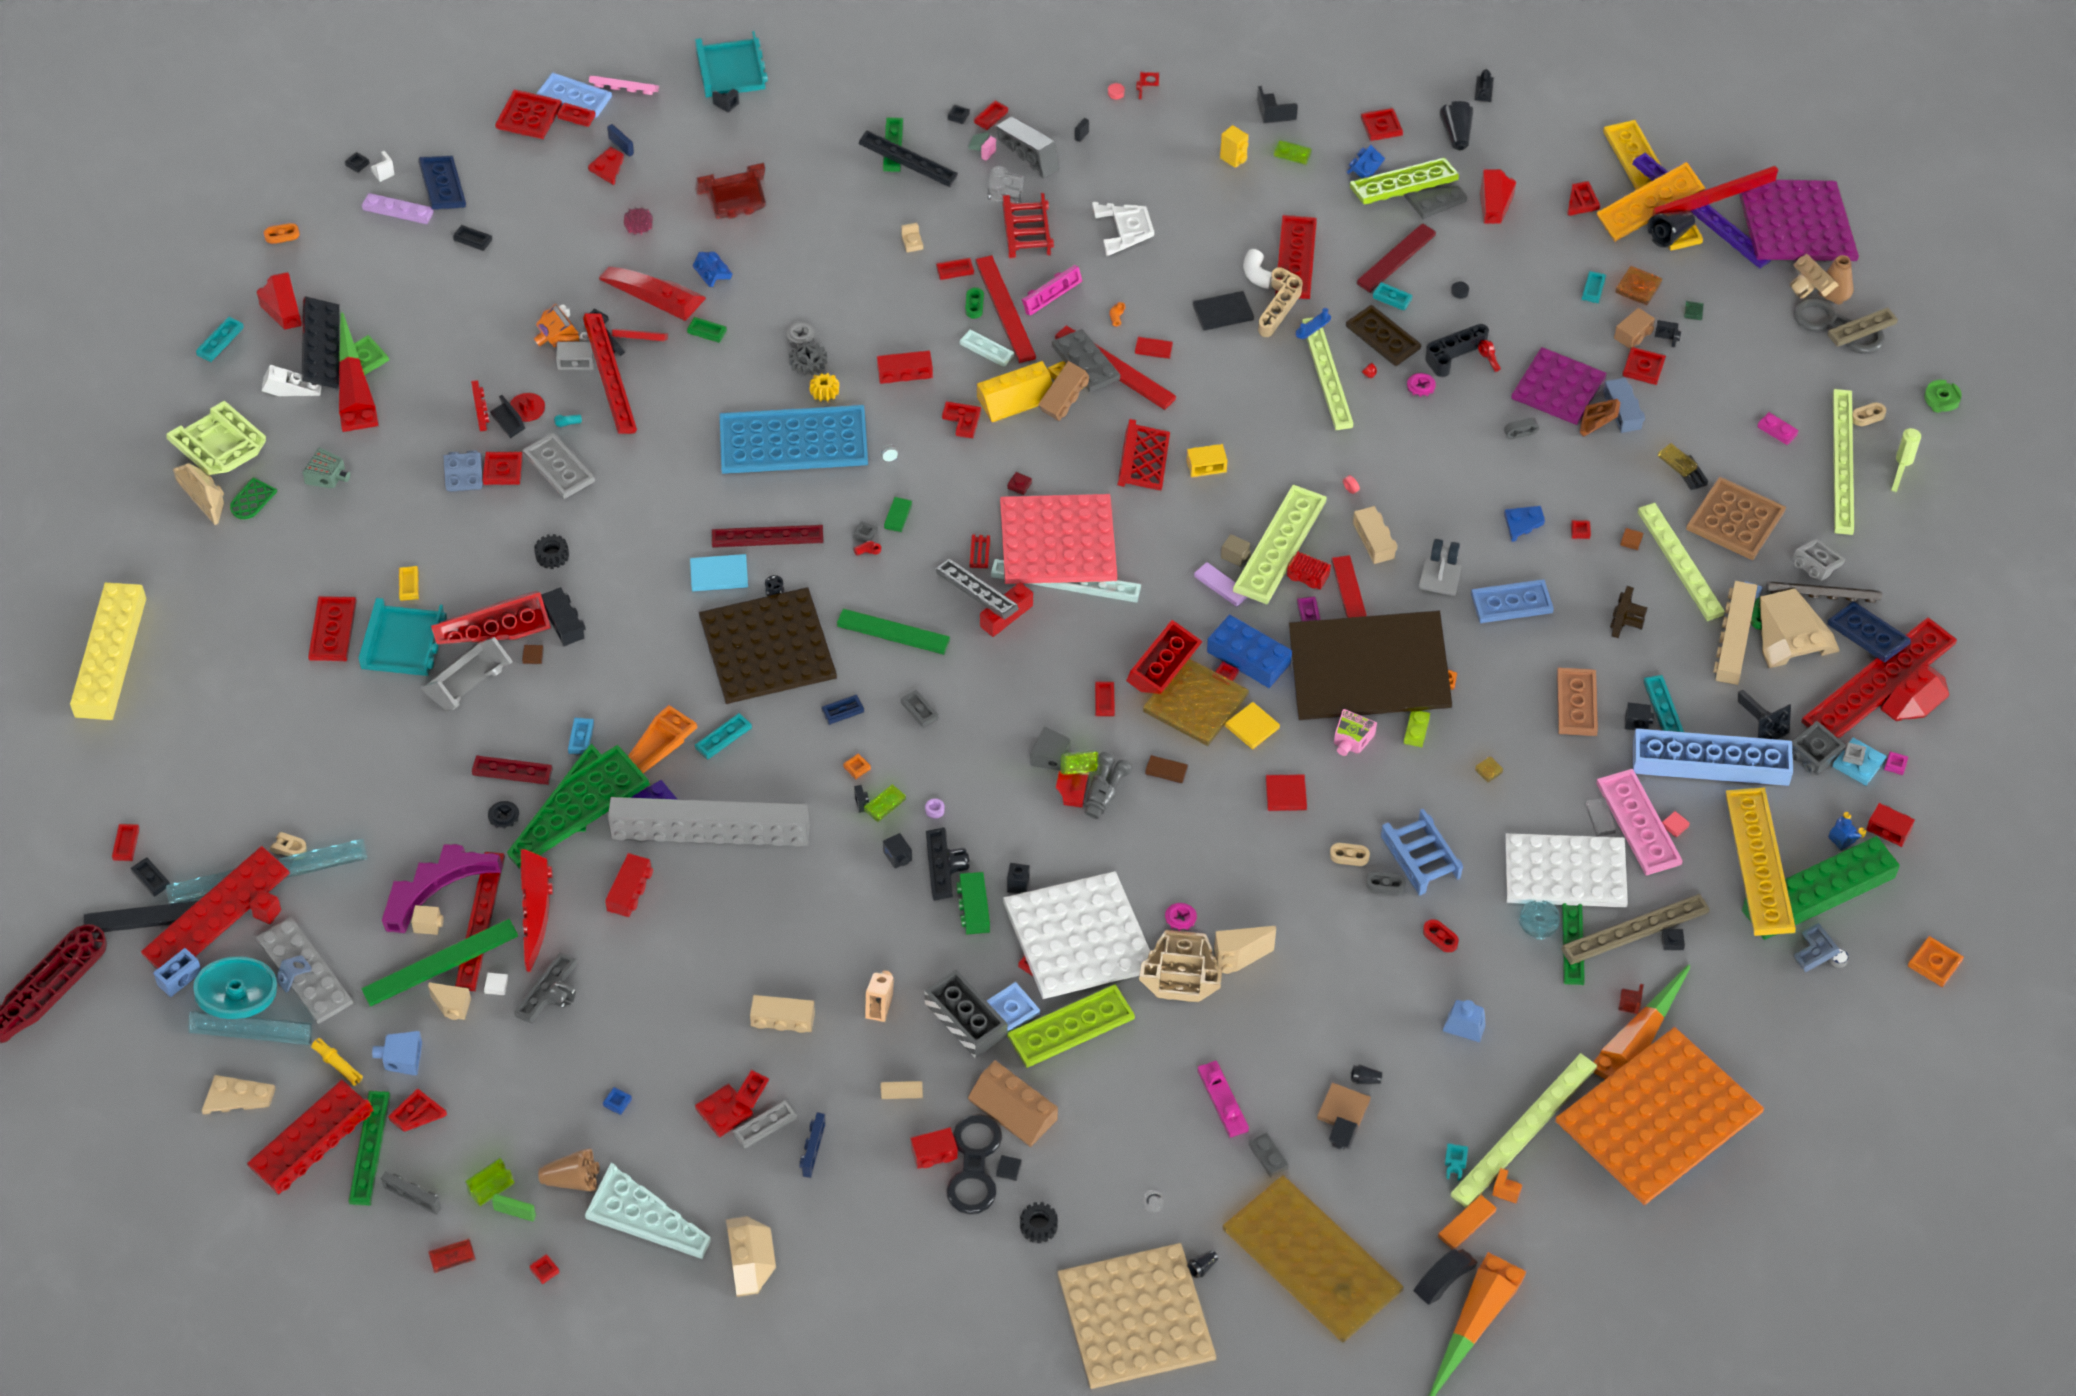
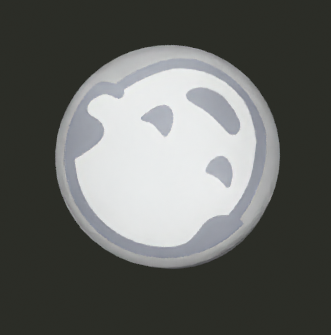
[1828,947,1850,968]

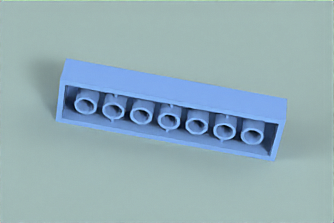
[1633,729,1793,786]

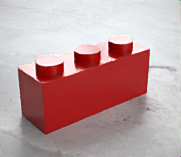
[877,350,933,384]
[980,582,1033,637]
[605,853,653,917]

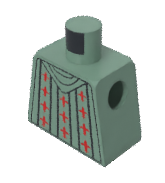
[302,447,351,489]

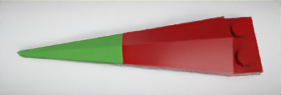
[339,312,379,432]

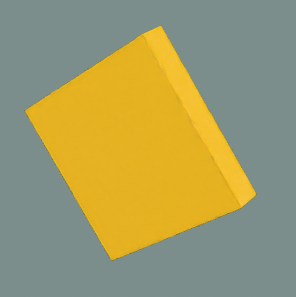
[1225,702,1280,750]

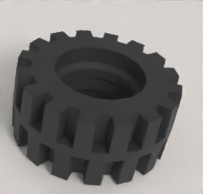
[534,534,569,569]
[1020,1202,1058,1243]

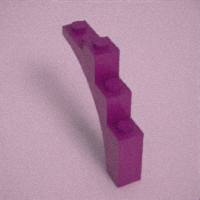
[382,844,503,933]

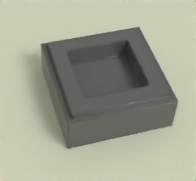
[853,521,878,543]

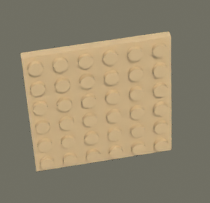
[1058,1243,1216,1389]

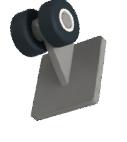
[1419,539,1462,596]

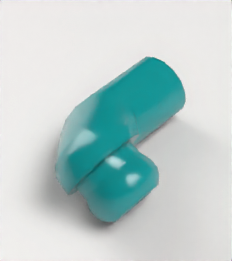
[554,414,582,428]

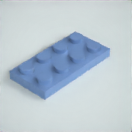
[1471,579,1554,623]

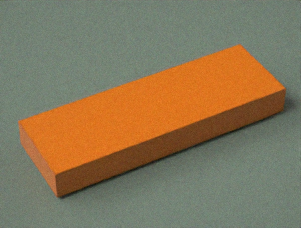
[1438,1195,1497,1250]

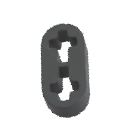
[1504,418,1539,439]

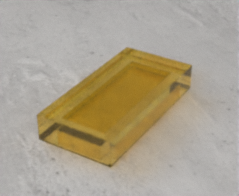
[1658,443,1698,477]

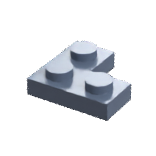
[1794,923,1840,973]

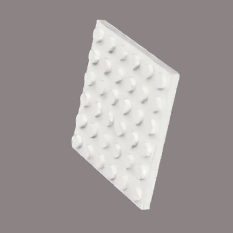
[1003,871,1150,999]

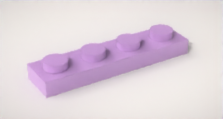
[362,193,434,224]

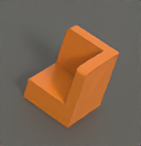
[1492,1168,1522,1203]

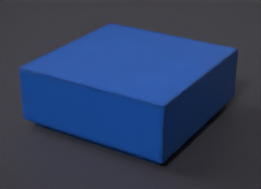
[603,1087,632,1115]

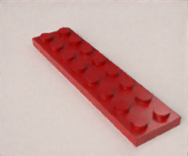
[141,846,290,969]

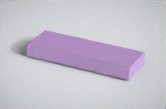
[1194,562,1247,607]

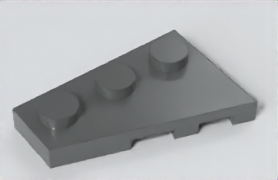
[1405,186,1467,219]

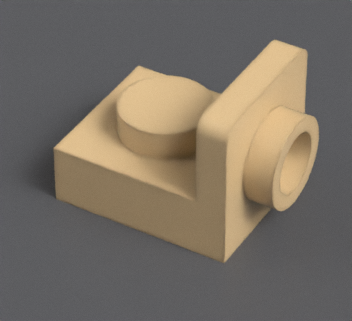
[901,223,923,253]

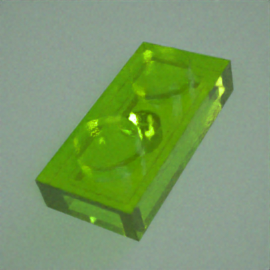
[1274,140,1312,165]
[1061,750,1098,775]
[864,784,906,822]

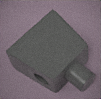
[1030,726,1079,770]

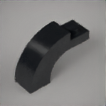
[1413,1248,1478,1305]

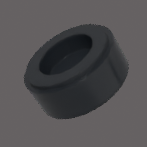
[1451,281,1469,299]

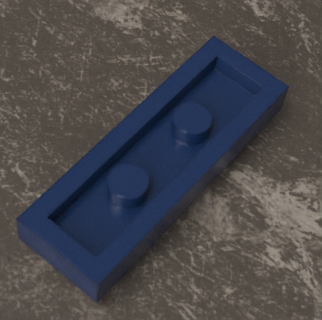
[799,1112,826,1178]

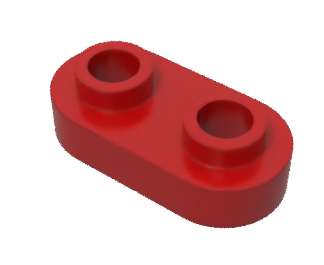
[1423,919,1459,953]

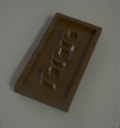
[1346,304,1422,367]

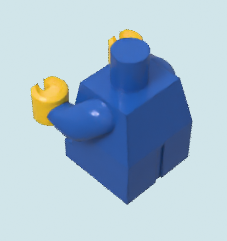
[1828,812,1866,851]

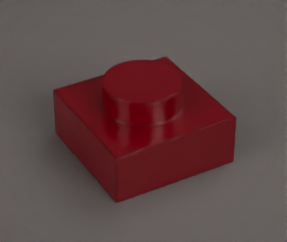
[1007,472,1032,495]

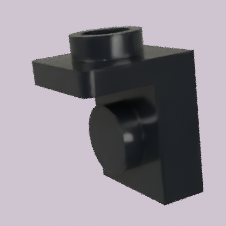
[1654,320,1681,347]

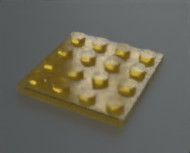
[1143,659,1249,746]

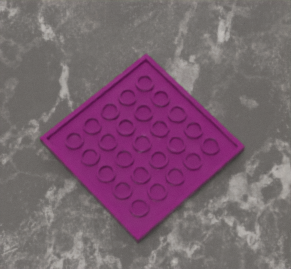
[1739,180,1859,261]

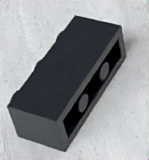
[541,587,586,646]

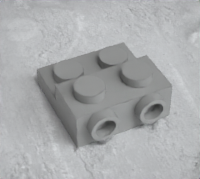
[1791,539,1845,582]

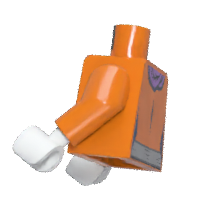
[533,304,590,347]

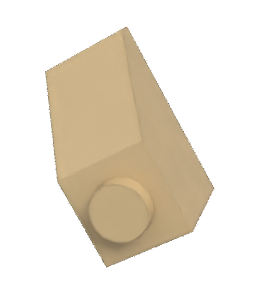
[428,982,471,1020]

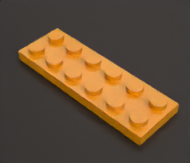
[1597,162,1705,242]

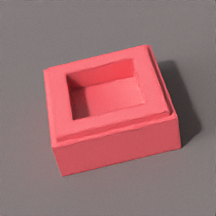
[1662,811,1690,838]

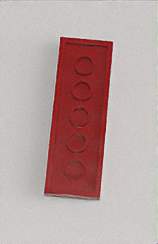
[1275,215,1317,299]

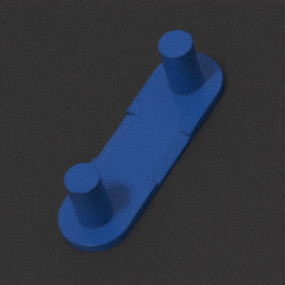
[1296,308,1331,339]

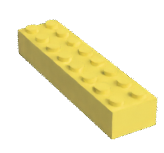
[70,582,146,720]

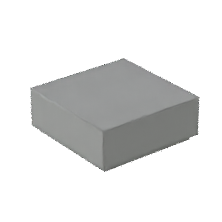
[1843,742,1866,766]

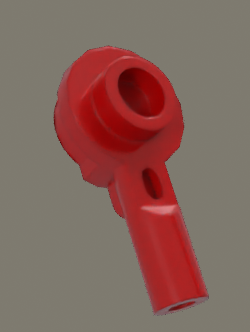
[1478,340,1501,372]

